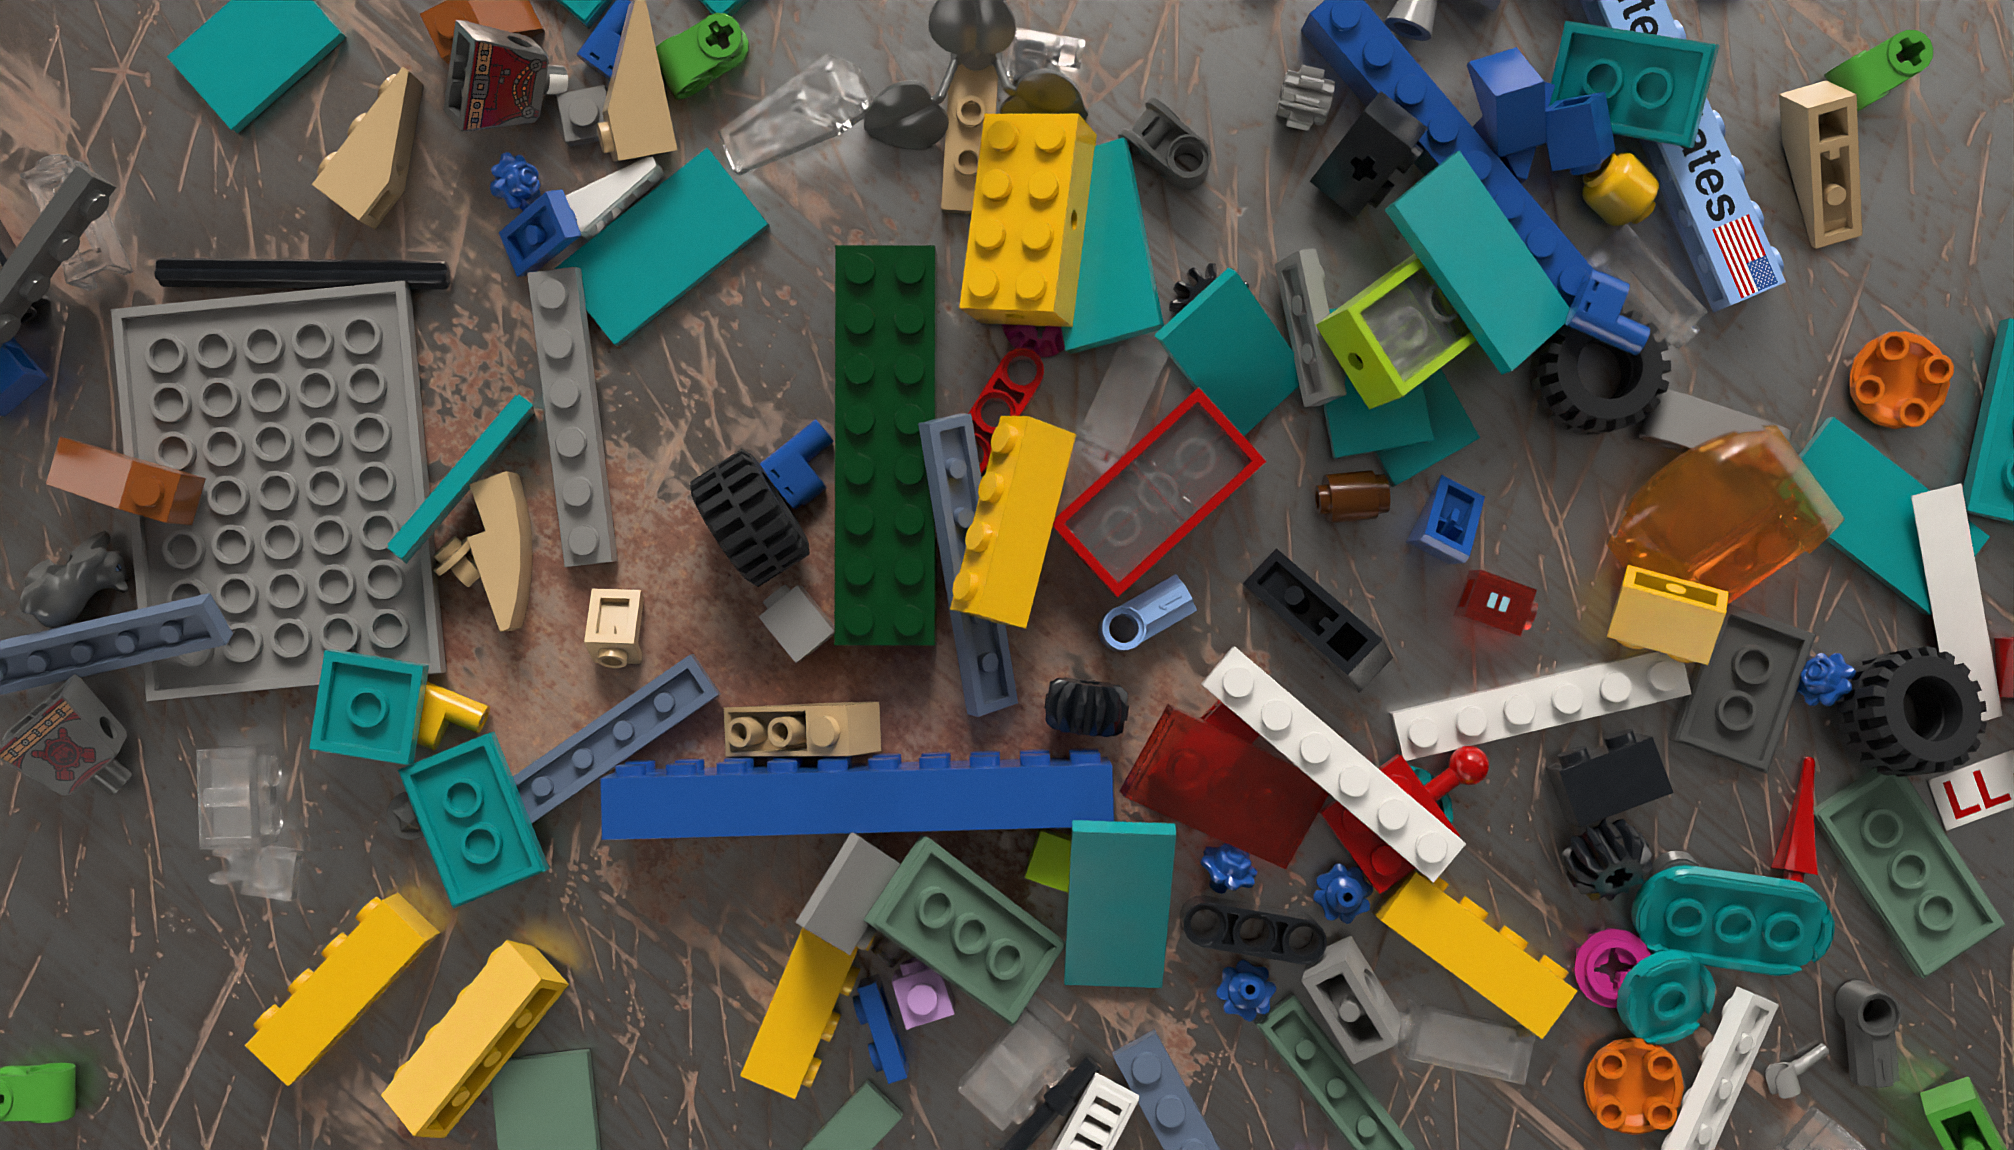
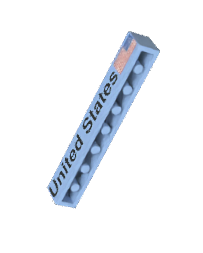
[1580,0,1786,313]

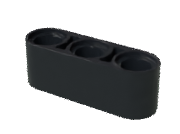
[1180,895,1327,964]

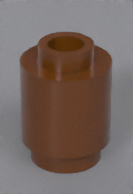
[1314,470,1390,524]

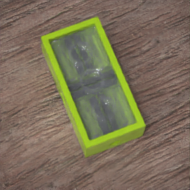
[1316,253,1476,410]

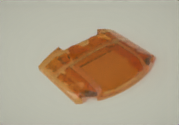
[1605,424,1845,605]

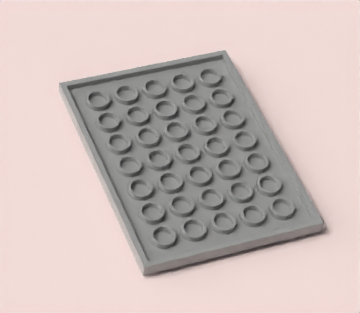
[111,281,446,701]

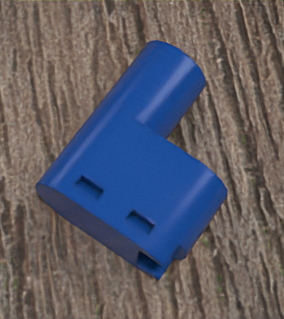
[576,0,631,81]
[1565,269,1650,355]
[760,419,834,510]

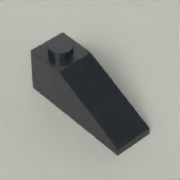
[1243,548,1393,693]

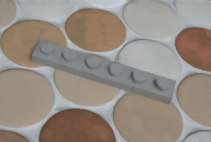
[527,267,618,567]

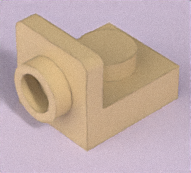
[584,589,644,668]

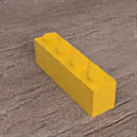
[950,416,1076,629]
[1372,870,1577,1039]
[245,893,440,1087]
[740,927,877,1099]
[381,940,569,1138]

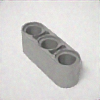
[1639,389,1792,481]

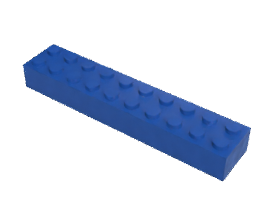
[600,748,1114,840]

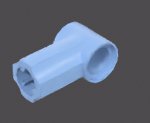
[1098,574,1197,652]

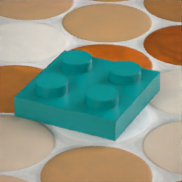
[309,649,429,765]

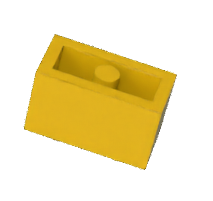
[1607,565,1728,665]

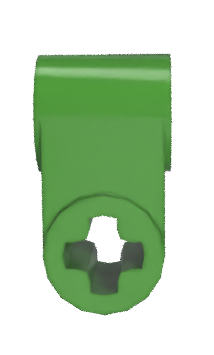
[656,13,749,100]
[1824,30,1933,112]
[0,1063,76,1123]

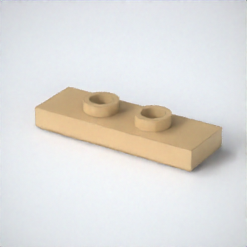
[941,64,998,214]

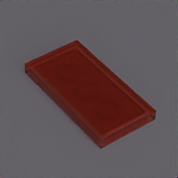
[1119,703,1329,869]

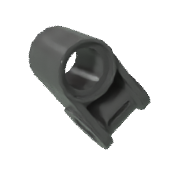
[1118,97,1211,190]

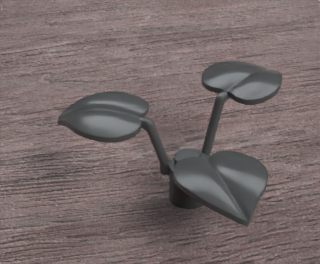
[864,0,1088,150]

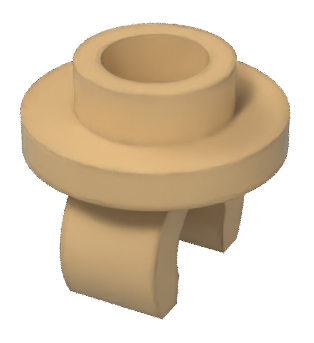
[433,536,480,588]

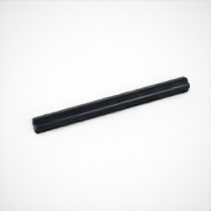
[154,258,451,290]

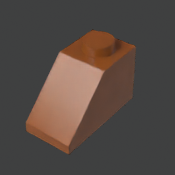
[420,0,545,65]

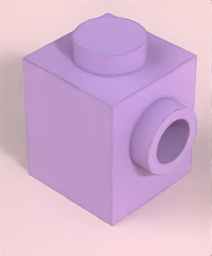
[891,957,956,1030]

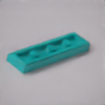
[387,394,535,564]

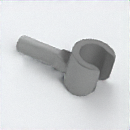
[1765,1043,1830,1099]

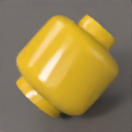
[1582,152,1659,226]

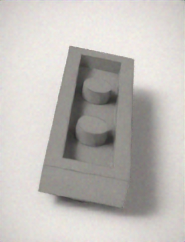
[1274,248,1347,408]

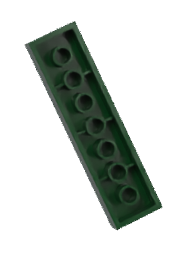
[834,245,937,646]

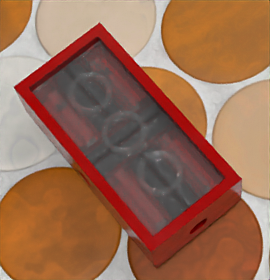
[1052,387,1267,597]

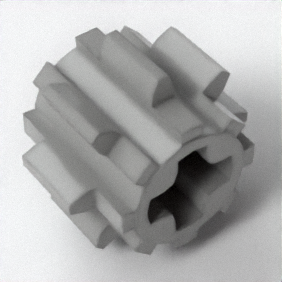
[1276,65,1335,131]

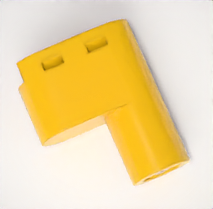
[417,682,490,750]

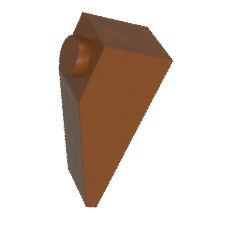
[46,437,206,525]

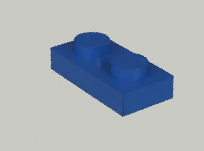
[498,189,581,277]
[852,974,910,1084]

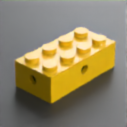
[959,114,1097,327]

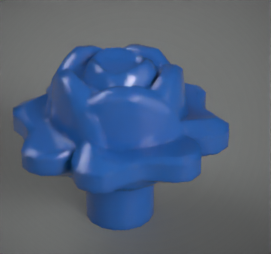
[490,152,541,211]
[1796,653,1856,706]
[1200,843,1258,894]
[1313,863,1373,924]
[1216,960,1276,1022]

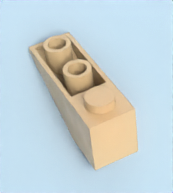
[312,67,423,230]
[724,702,881,756]

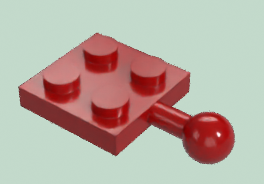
[1318,746,1489,894]

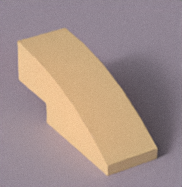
[467,471,533,632]

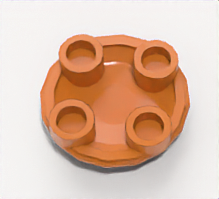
[1849,331,1954,429]
[1583,1037,1684,1135]

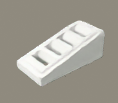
[566,156,665,241]
[1051,1072,1139,1150]

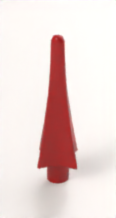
[1771,757,1818,883]

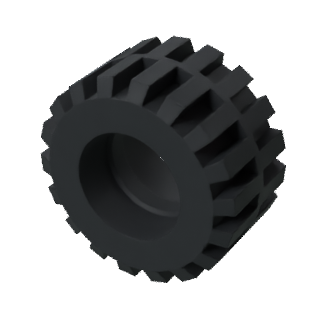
[1530,307,1671,435]
[690,449,810,587]
[1837,647,1987,777]

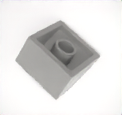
[795,832,901,955]

